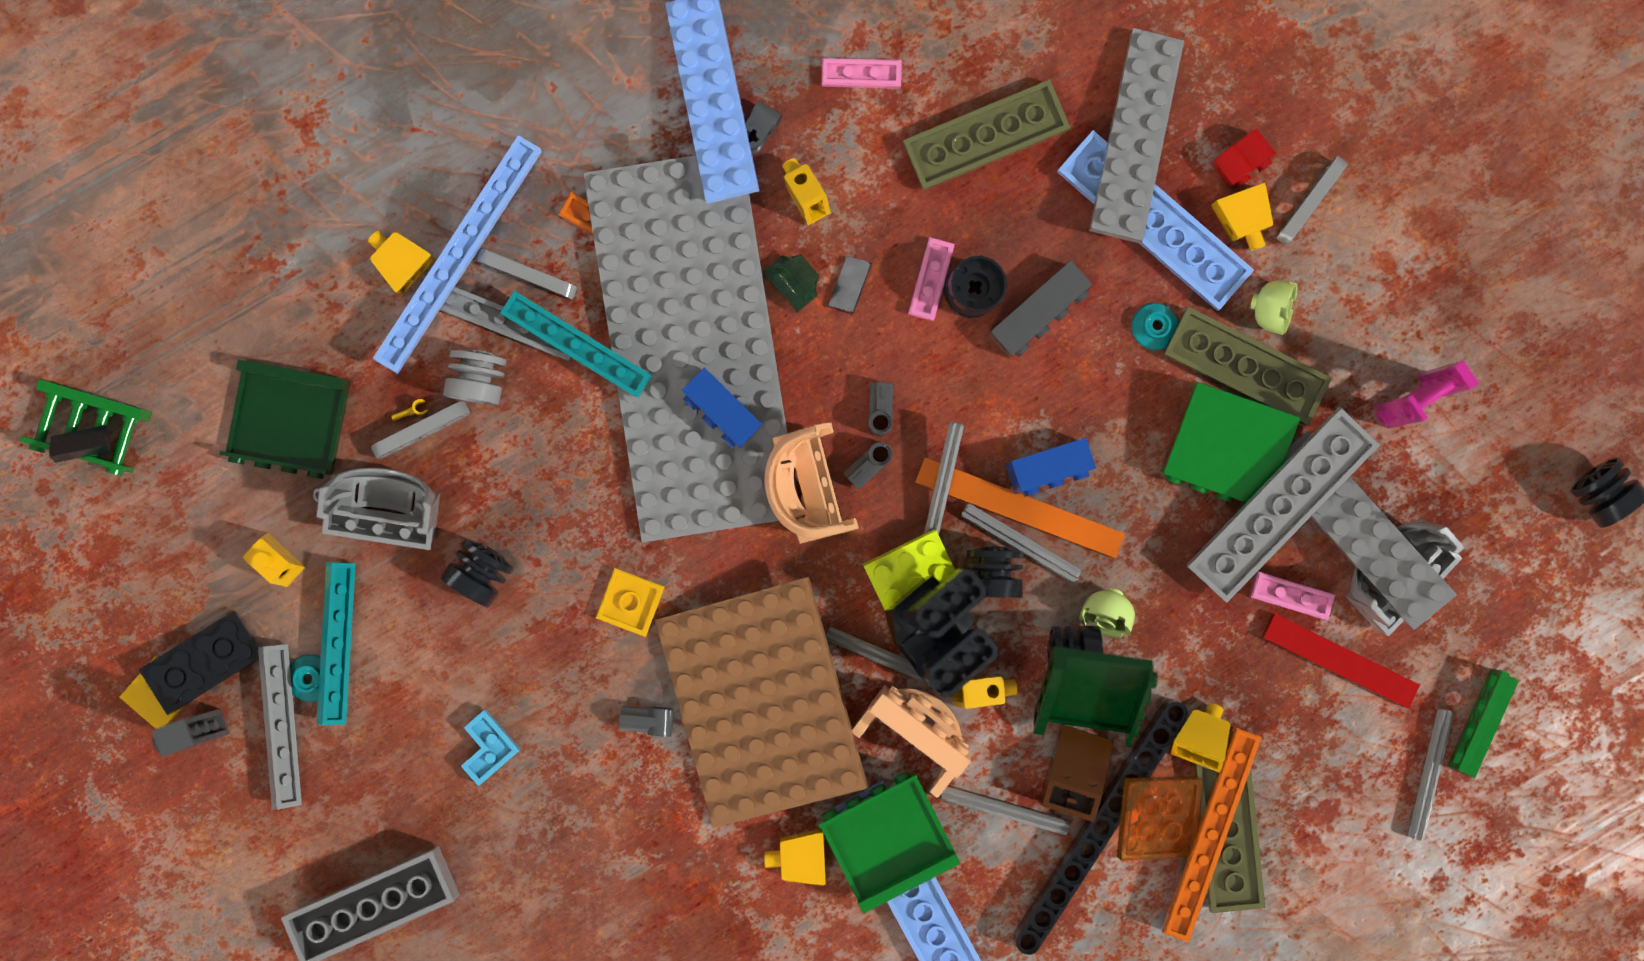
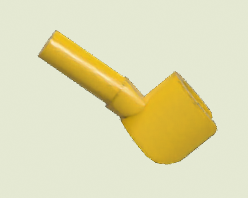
[391,399,428,421]

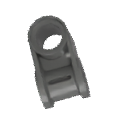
[745,101,782,155]

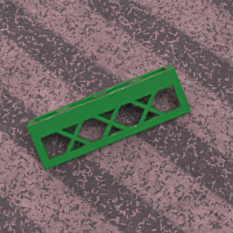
[1447,669,1519,778]

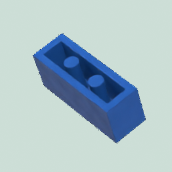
[682,367,763,449]
[1005,438,1096,497]

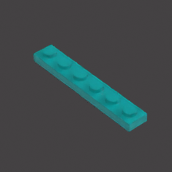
[500,291,653,398]
[317,562,356,725]

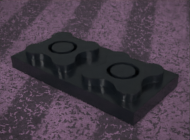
[138,611,259,715]

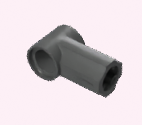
[869,382,893,438]
[843,442,893,490]
[619,706,674,737]

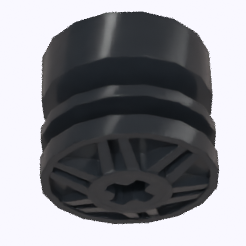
[944,256,1007,318]
[1571,457,1644,528]
[440,538,514,608]
[966,546,1023,598]
[1047,625,1103,663]

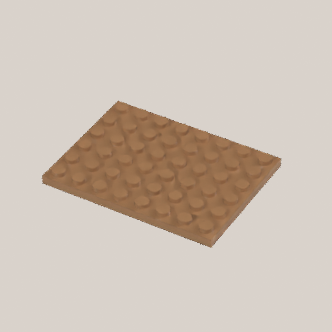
[655,577,868,828]

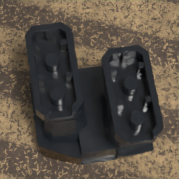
[885,568,998,697]

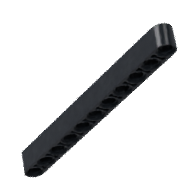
[1013,700,1188,955]

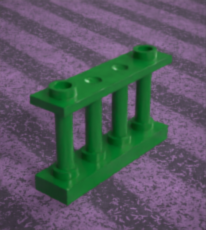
[20,379,152,476]

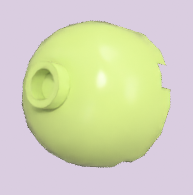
[1251,280,1298,335]
[1079,588,1135,638]

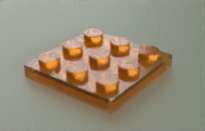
[1116,776,1202,861]

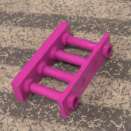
[1374,360,1479,428]

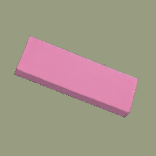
[822,58,902,89]
[908,237,955,322]
[1249,571,1335,620]

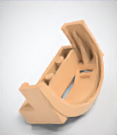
[765,423,858,544]
[852,685,971,798]

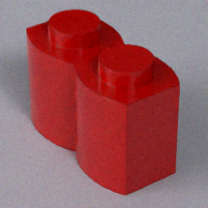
[1210,128,1276,188]

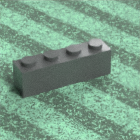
[988,261,1092,358]
[152,709,230,758]

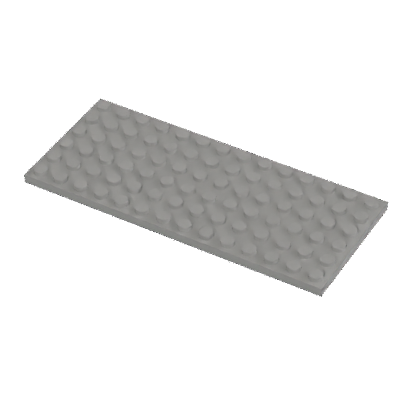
[584,155,801,543]

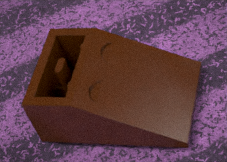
[1038,724,1113,822]

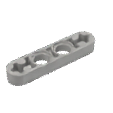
[1275,155,1348,246]
[476,249,577,300]
[371,401,471,460]

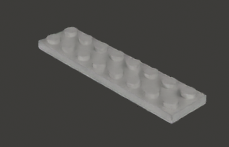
[1089,28,1184,243]
[1186,407,1380,603]
[1283,431,1457,630]

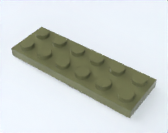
[902,79,1071,191]
[1163,307,1332,426]
[1194,763,1266,913]

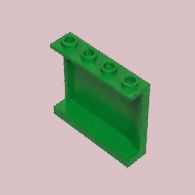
[1160,381,1301,506]
[818,771,961,914]

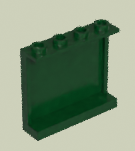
[219,360,351,479]
[1033,647,1158,747]

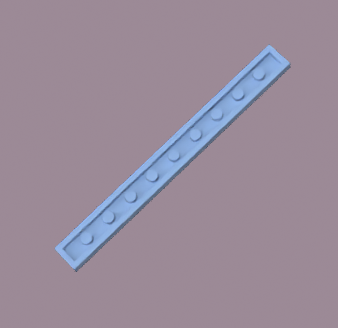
[373,135,542,374]

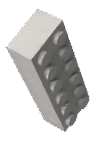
[281,846,460,961]

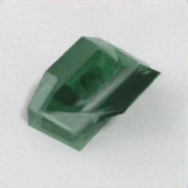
[763,254,819,314]

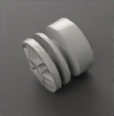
[443,349,507,405]

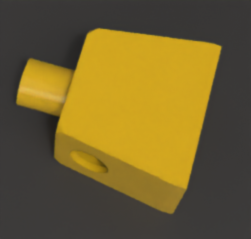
[782,158,831,226]
[1211,183,1273,252]
[368,230,436,296]
[243,533,306,587]
[952,675,1017,709]
[1171,703,1230,773]
[764,829,826,885]

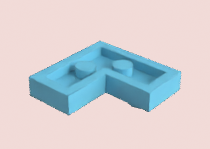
[461,709,521,786]

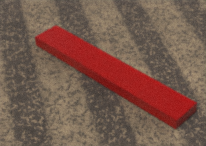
[1262,613,1420,709]

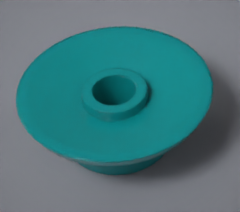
[1131,303,1179,350]
[290,654,321,702]

